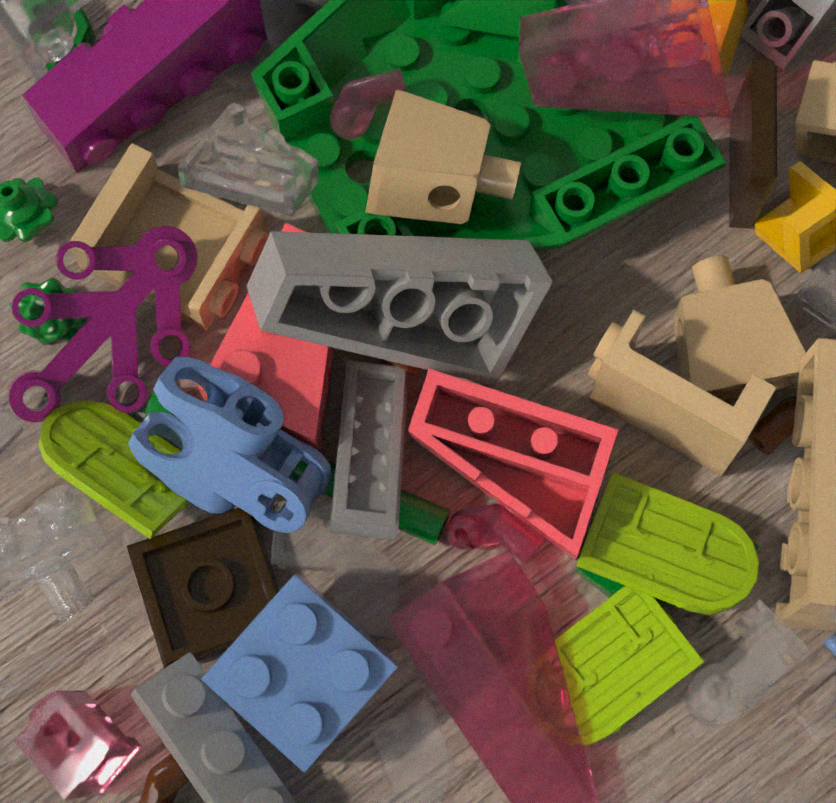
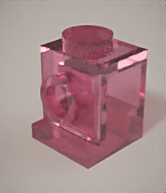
[15,690,142,800]

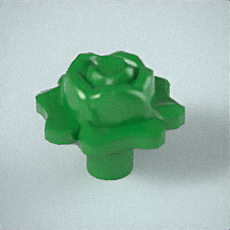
[0,177,58,242]
[10,278,88,345]

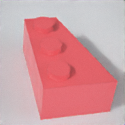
[198,223,335,453]
[408,368,618,560]

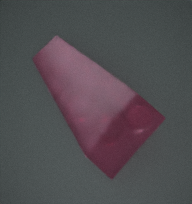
[387,550,599,803]

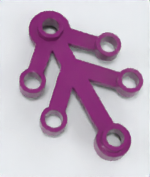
[8,226,198,423]

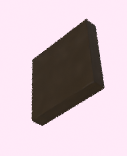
[729,60,778,228]
[127,508,279,669]

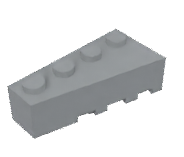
[247,231,553,386]

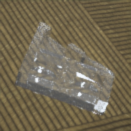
[178,102,319,217]

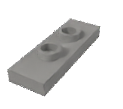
[329,360,409,540]

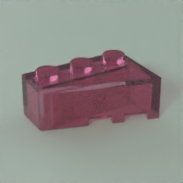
[519,0,732,118]

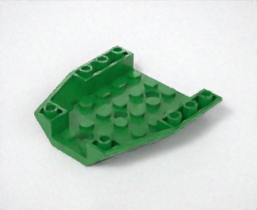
[251,0,726,252]

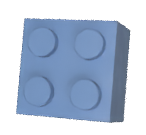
[201,573,398,773]

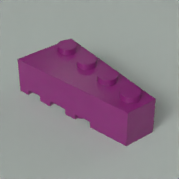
[22,0,267,173]

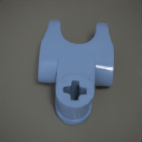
[128,356,332,533]

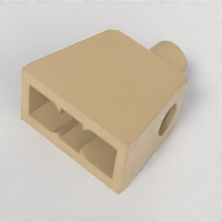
[366,90,521,224]
[674,256,806,403]

